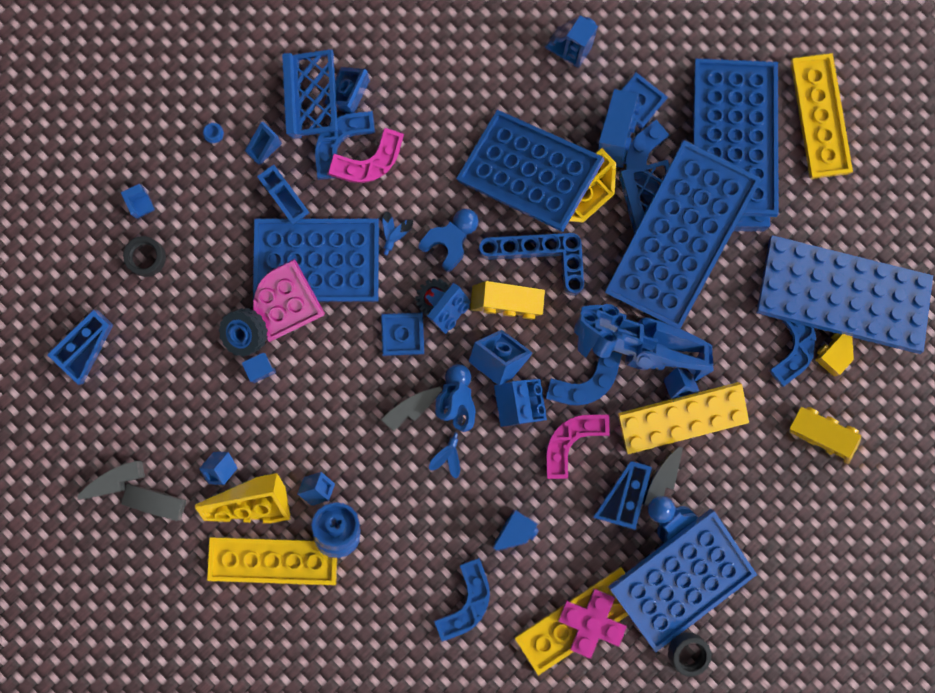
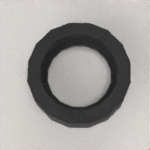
[123,236,166,277]
[668,632,712,677]

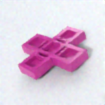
[558,589,627,659]

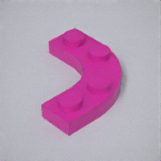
[327,128,404,183]
[546,415,610,479]

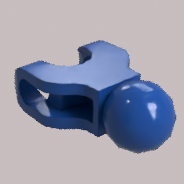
[418,208,479,272]
[435,364,476,432]
[648,496,699,543]

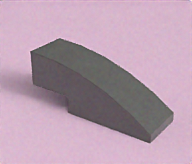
[381,387,443,432]
[642,447,683,505]
[77,461,145,500]
[121,484,186,521]

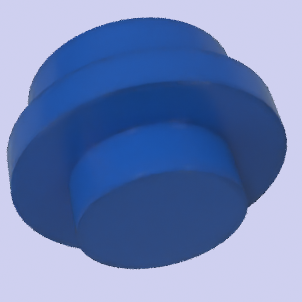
[203,123,224,144]

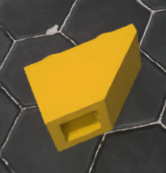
[815,333,854,377]

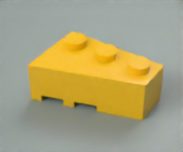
[470,281,545,319]
[790,407,862,465]

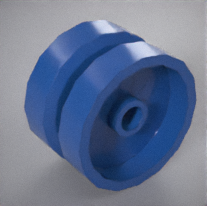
[312,502,361,558]

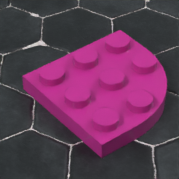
[253,259,325,342]

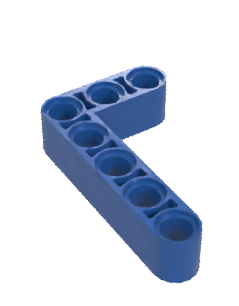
[479,233,584,296]

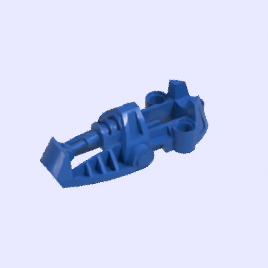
[574,304,714,381]

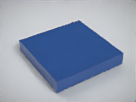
[621,73,668,130]
[381,312,425,356]

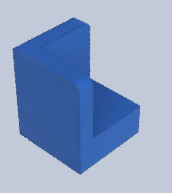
[121,184,155,219]
[242,353,276,383]
[664,367,699,399]
[199,452,238,485]
[297,472,335,506]

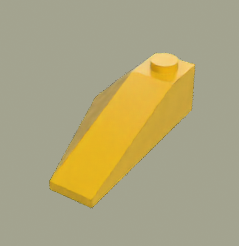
[195,473,291,523]

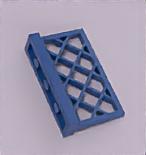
[282,49,338,139]
[618,160,670,234]

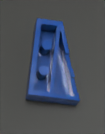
[48,310,113,385]

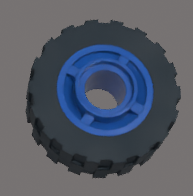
[219,308,268,357]

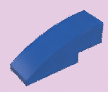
[257,165,310,225]

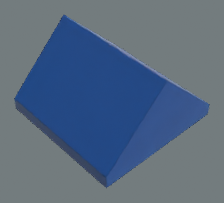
[324,67,370,114]

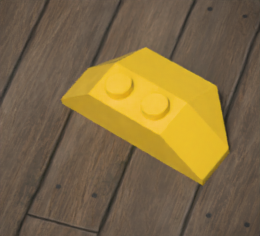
[569,148,616,223]

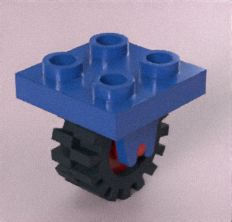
[415,278,471,334]

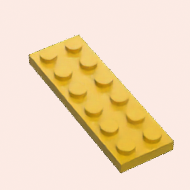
[790,53,853,179]
[618,382,749,454]
[207,537,337,585]
[514,567,628,675]

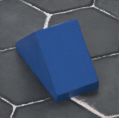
[245,122,282,165]

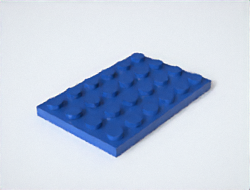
[456,110,604,232]
[253,219,379,302]
[608,509,757,652]

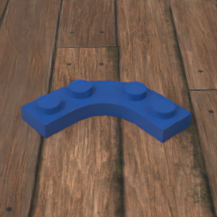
[315,111,375,180]
[625,120,669,205]
[769,320,816,387]
[545,352,622,406]
[434,557,490,642]

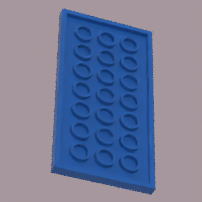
[693,59,779,217]
[605,140,762,330]
[756,235,934,354]

